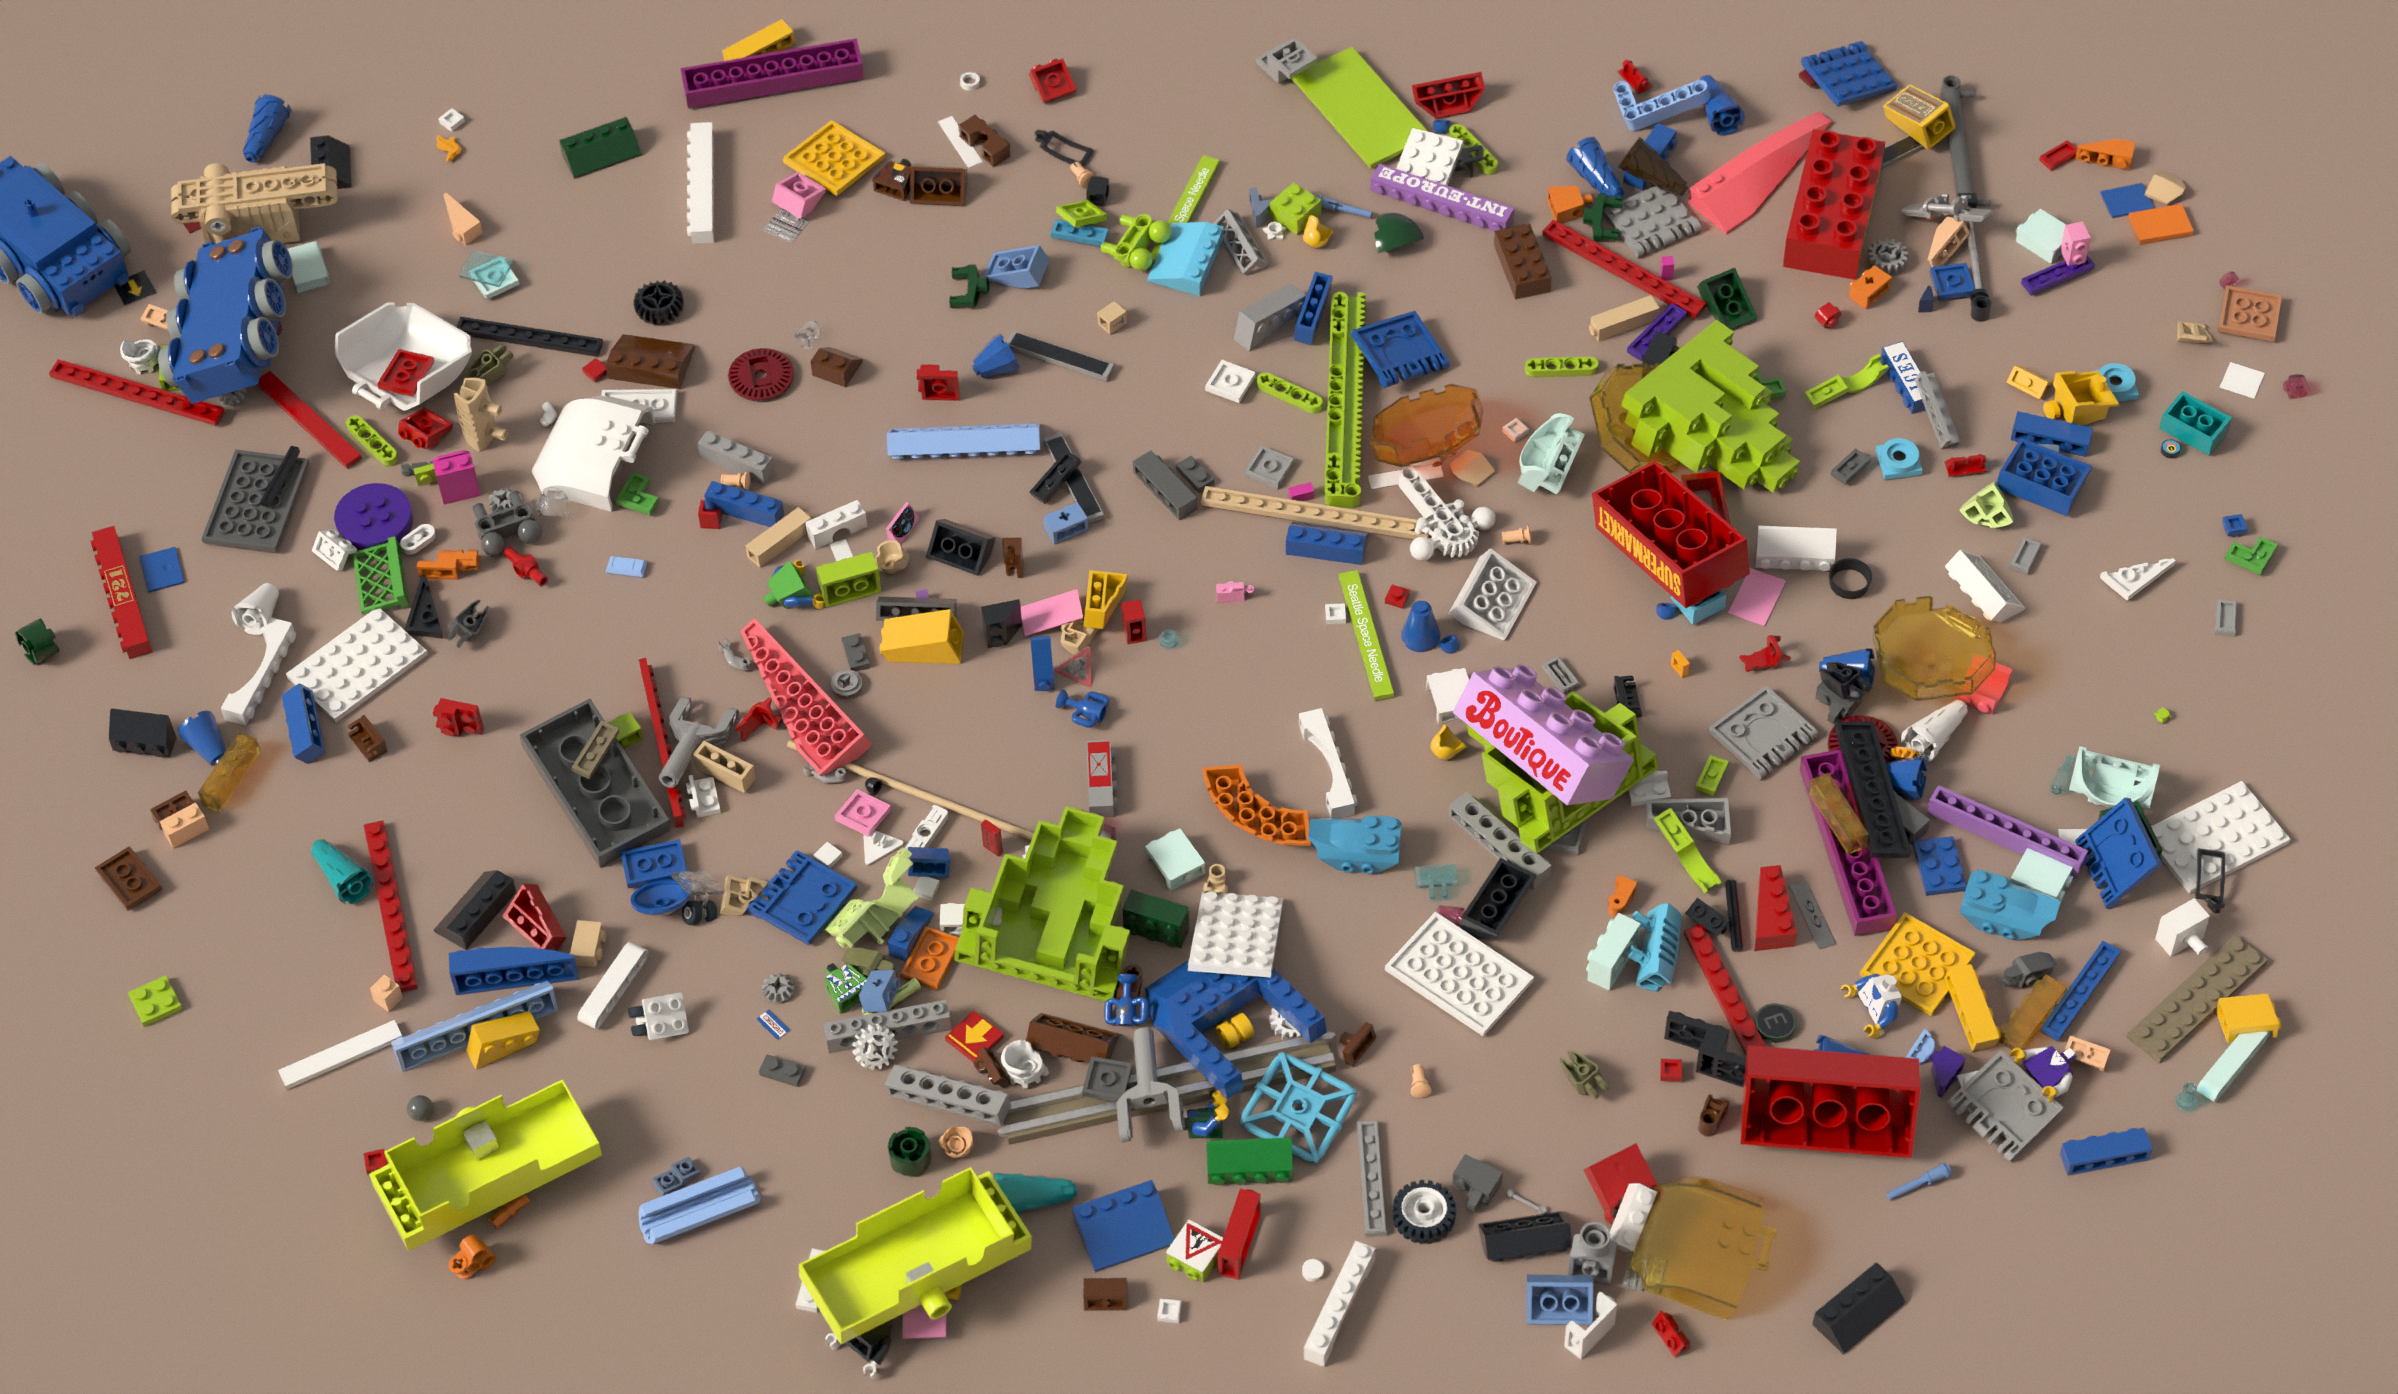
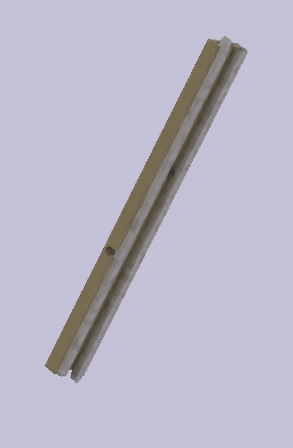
[998,1032,1336,1145]

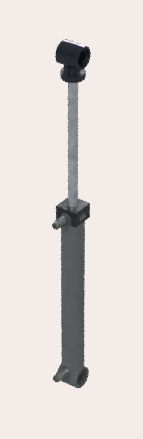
[1941,75,1991,322]

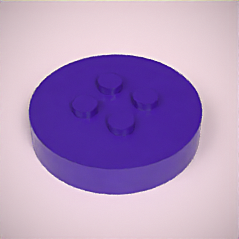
[334,483,413,552]

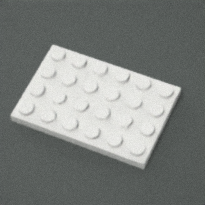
[286,609,428,723]
[2151,781,2291,894]
[1188,892,1283,977]
[1385,912,1534,1037]

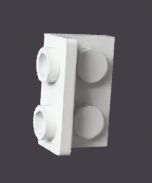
[312,529,357,571]
[1627,771,1671,807]
[686,775,721,818]

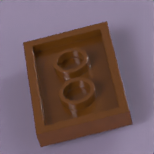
[95,846,162,911]

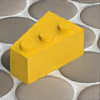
[1084,570,1128,629]
[466,1011,539,1069]

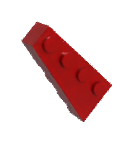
[1754,865,1797,951]

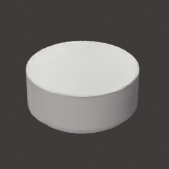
[1302,1259,1324,1282]

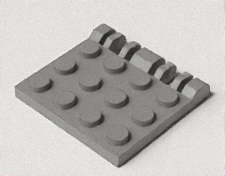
[1603,187,1702,258]
[1708,685,1819,780]
[1946,1050,2064,1162]

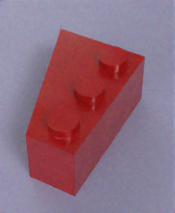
[502,883,567,951]

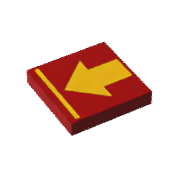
[945,1010,1004,1062]

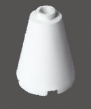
[232,583,279,635]

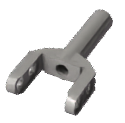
[659,696,739,788]
[1116,1028,1185,1143]

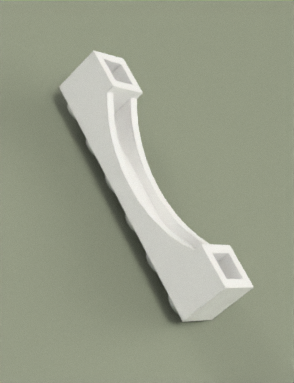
[221,617,296,725]
[1299,708,1358,818]
[1304,1241,1375,1367]

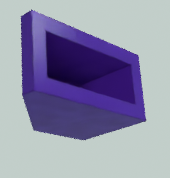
[1931,1046,1966,1098]

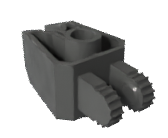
[447,600,489,648]
[2001,952,2057,989]

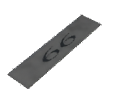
[1789,880,1836,949]

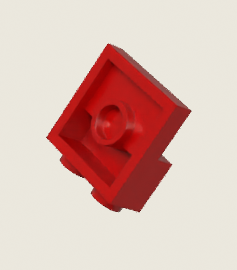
[1029,59,1077,104]
[916,364,960,401]
[398,407,453,450]
[433,698,484,737]

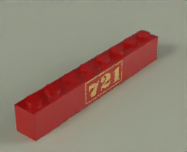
[90,526,152,659]

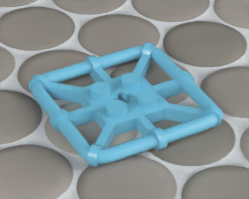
[1239,1052,1357,1163]

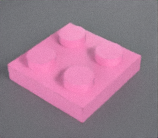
[835,789,891,837]

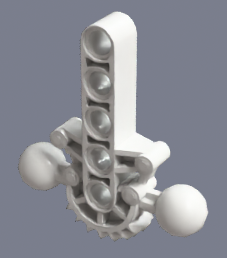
[1398,466,1496,561]

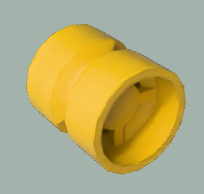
[1216,1013,1255,1050]

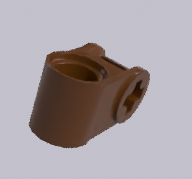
[1116,964,1143,1006]
[1698,1094,1729,1137]

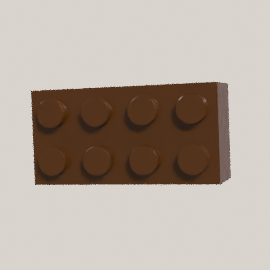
[1494,223,1552,299]

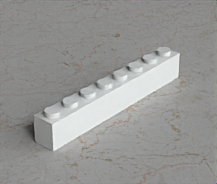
[687,122,714,244]

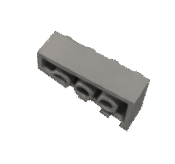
[1234,283,1306,351]
[1645,798,1731,845]

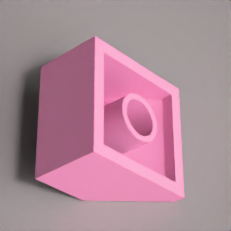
[772,171,826,219]

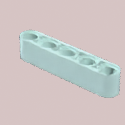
[2196,1031,2271,1102]

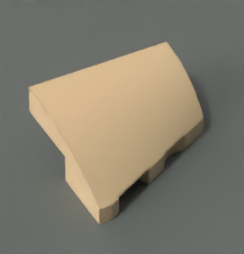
[720,875,767,916]

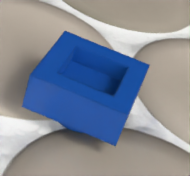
[2222,514,2248,537]

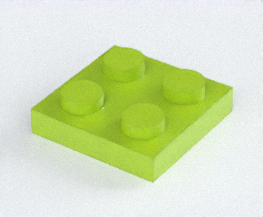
[1056,200,1107,228]
[127,975,183,1027]

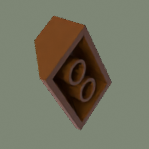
[910,166,968,206]

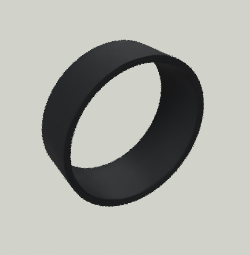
[1829,558,1872,599]

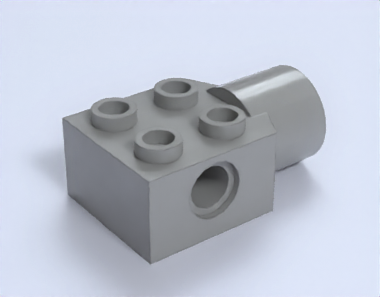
[1568,1222,1617,1286]

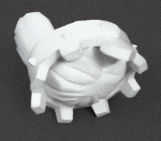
[120,339,160,374]
[1001,1040,1049,1088]

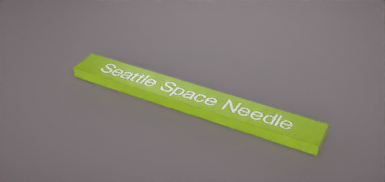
[1151,155,1220,264]
[1339,570,1394,701]

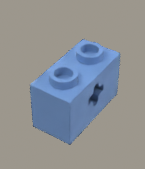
[1043,502,1089,544]
[859,970,900,1012]

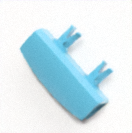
[1626,903,1681,992]

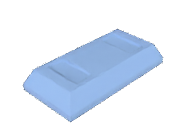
[606,556,648,578]

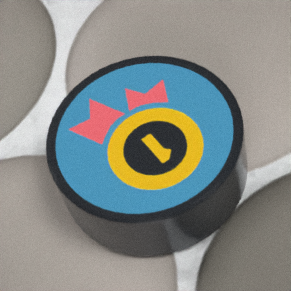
[2161,439,2181,458]

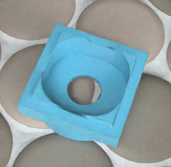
[2093,363,2139,402]
[1875,438,1922,480]

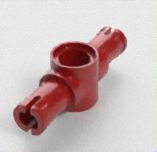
[503,546,548,587]

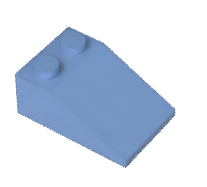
[983,245,1050,289]

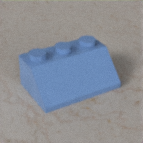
[1526,1275,1593,1325]

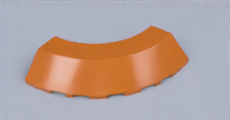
[1202,765,1311,846]

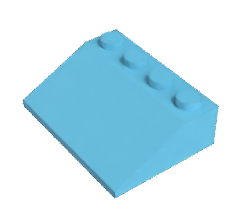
[1147,222,1224,296]

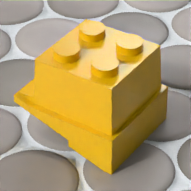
[2053,371,2119,425]

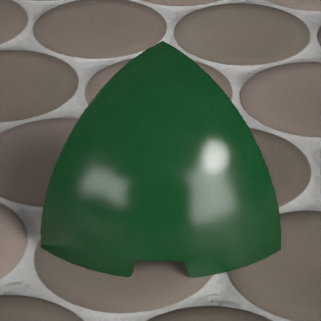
[1375,213,1425,253]

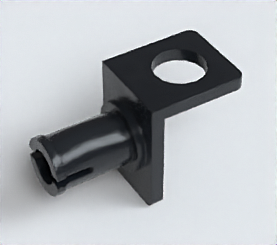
[1453,145,1483,178]

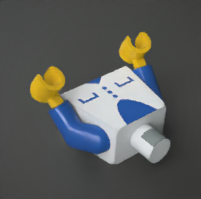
[1841,974,1902,1039]

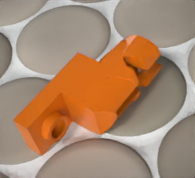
[417,549,480,580]

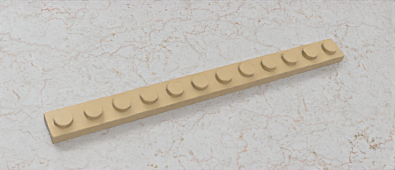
[1201,486,1429,539]

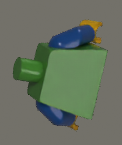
[763,560,825,609]

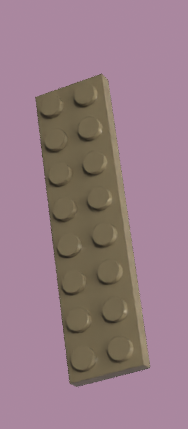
[2127,935,2267,1063]

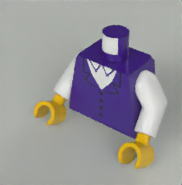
[2010,1046,2077,1103]

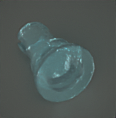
[2175,1082,2197,1112]

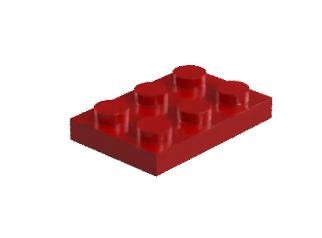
[377,349,434,397]

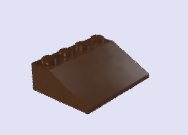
[605,334,695,389]

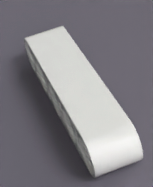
[577,942,648,1029]

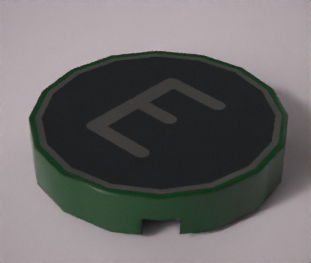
[1754,1003,1797,1043]

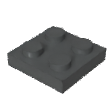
[1082,1056,1133,1102]

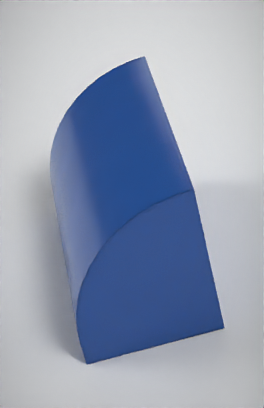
[907,847,951,878]

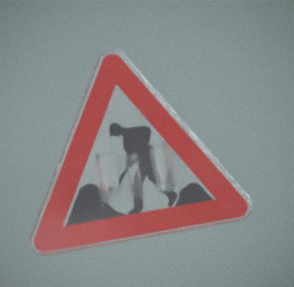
[1053,646,1092,687]

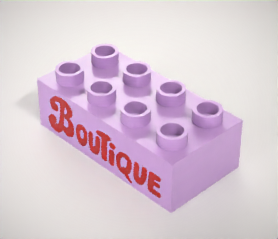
[1453,664,1634,805]

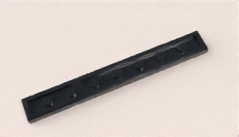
[456,317,603,357]

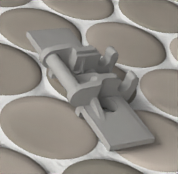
[1902,193,1994,222]

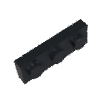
[1029,450,1082,504]

